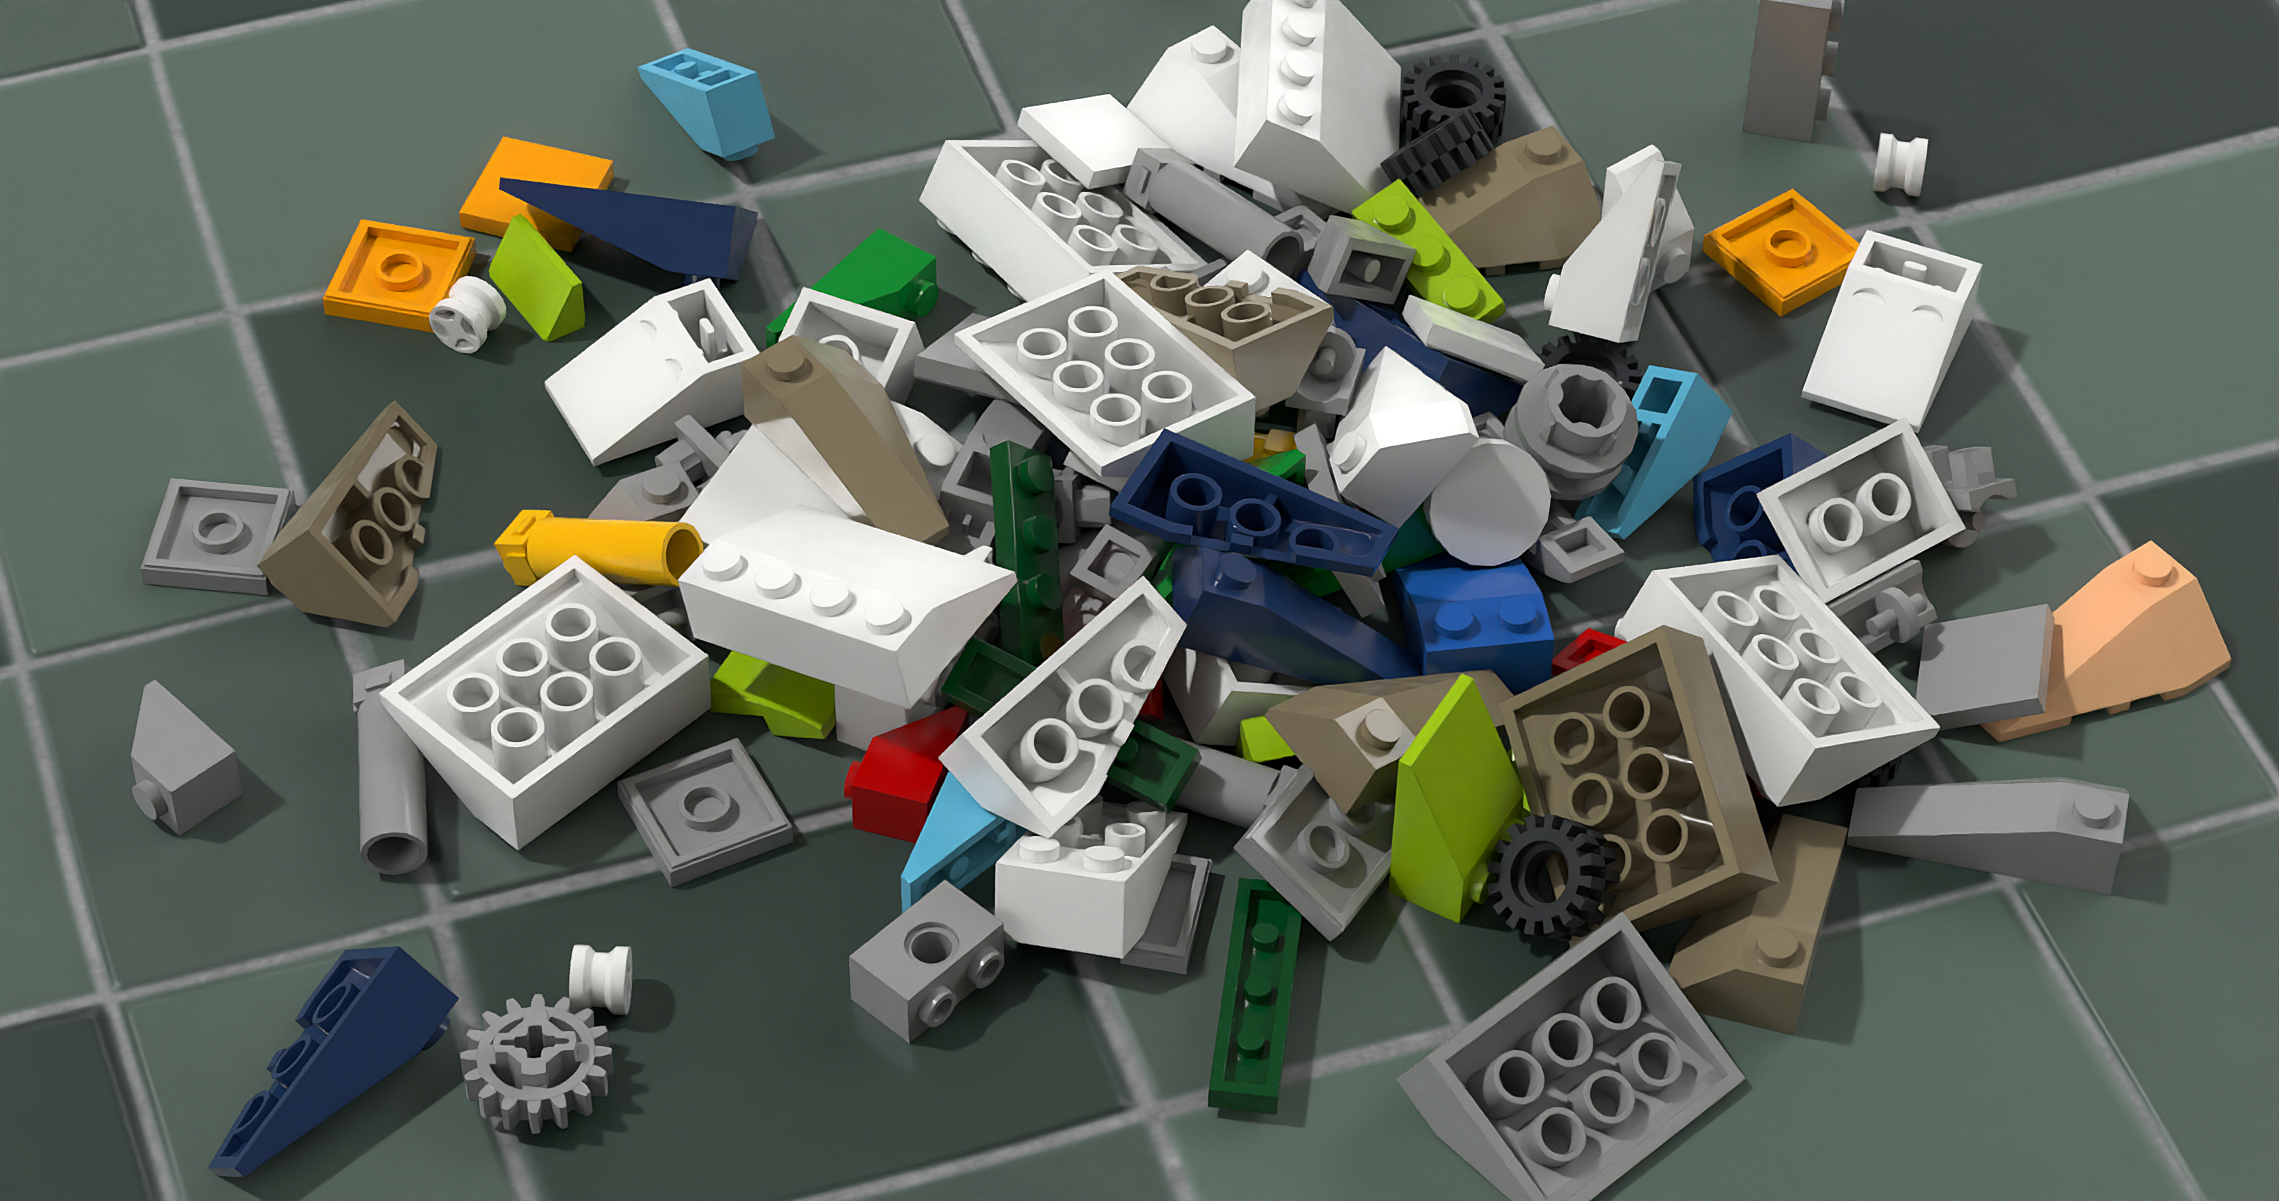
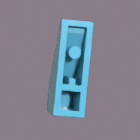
[637,48,775,161]
[1573,365,1733,540]
[901,771,1028,914]

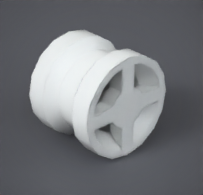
[1873,133,1928,197]
[429,276,506,354]
[569,945,632,1015]

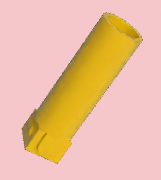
[494,510,704,587]

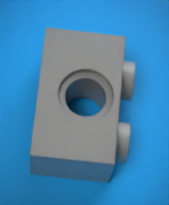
[849,880,1004,1043]

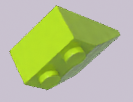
[1388,673,1527,924]

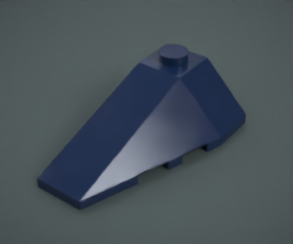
[499,177,758,290]
[1296,268,1525,418]
[1108,428,1399,577]
[1693,433,1829,577]
[1171,546,1420,685]
[208,946,459,1177]

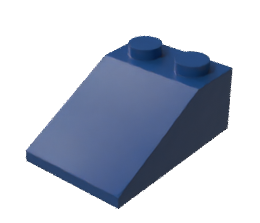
[1390,551,1555,695]

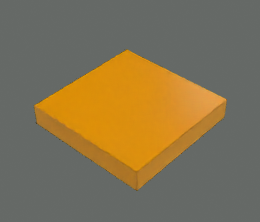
[459,136,614,252]
[1702,188,1860,317]
[322,219,477,333]

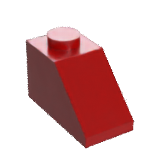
[844,706,969,844]

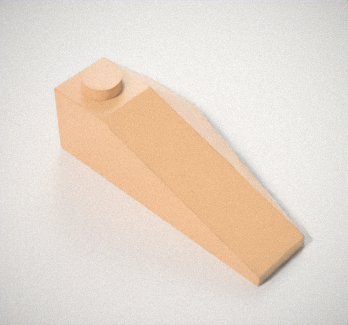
[1979,540,2231,743]

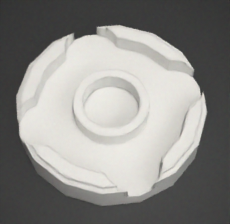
[1423,438,1551,566]

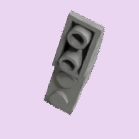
[931,399,1053,556]

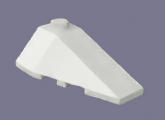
[1126,25,1341,220]
[1329,346,1479,528]

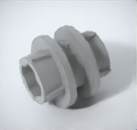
[1502,364,1639,500]

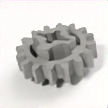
[460,994,614,1134]

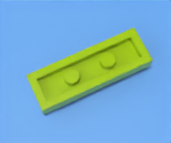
[1351,179,1506,324]

